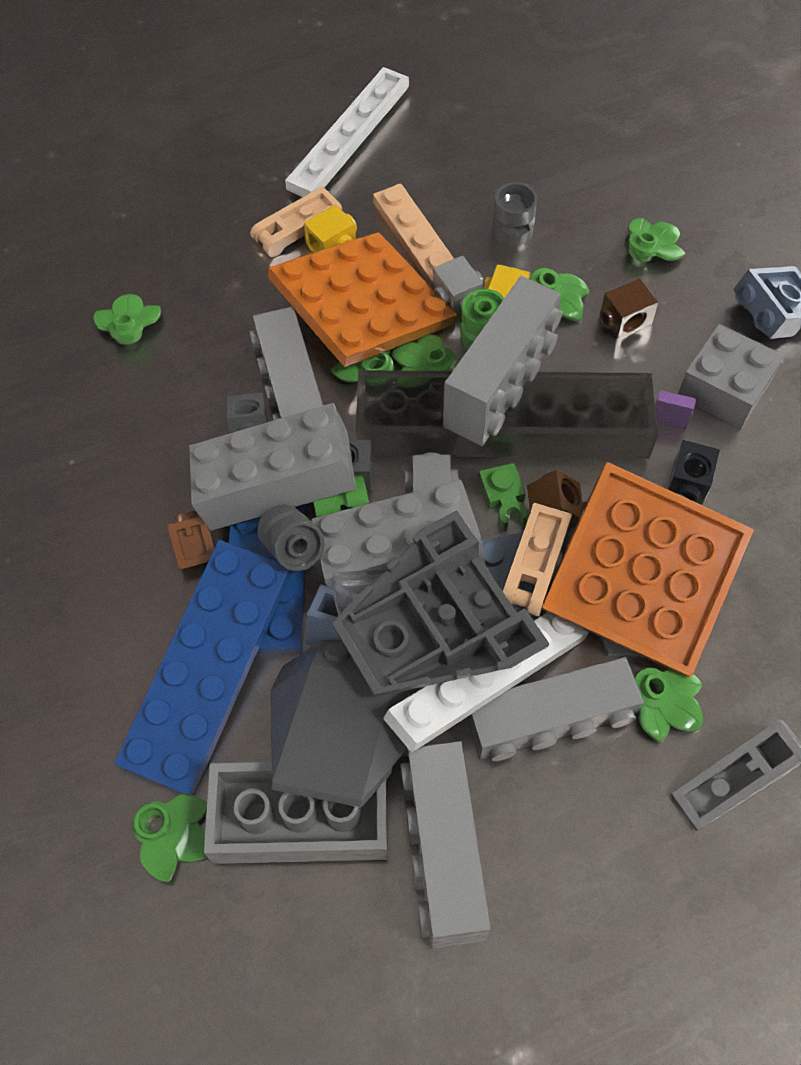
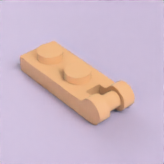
[250,186,342,258]
[503,503,572,616]

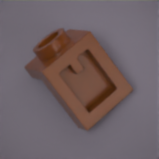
[167,511,215,570]

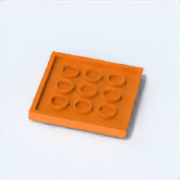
[268,232,457,367]
[542,462,754,677]

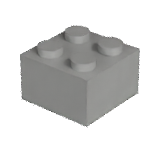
[678,324,784,430]

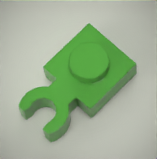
[478,463,528,530]

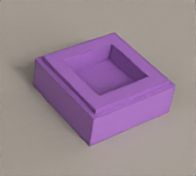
[650,390,696,429]

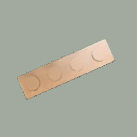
[373,183,454,289]

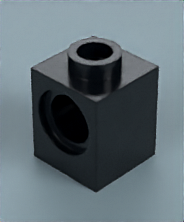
[667,440,720,505]

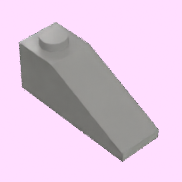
[672,719,801,830]

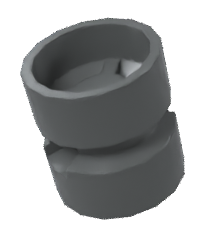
[492,182,538,246]
[257,504,325,571]

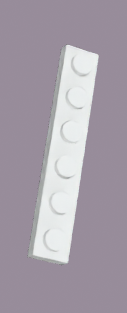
[285,67,409,197]
[384,612,589,753]

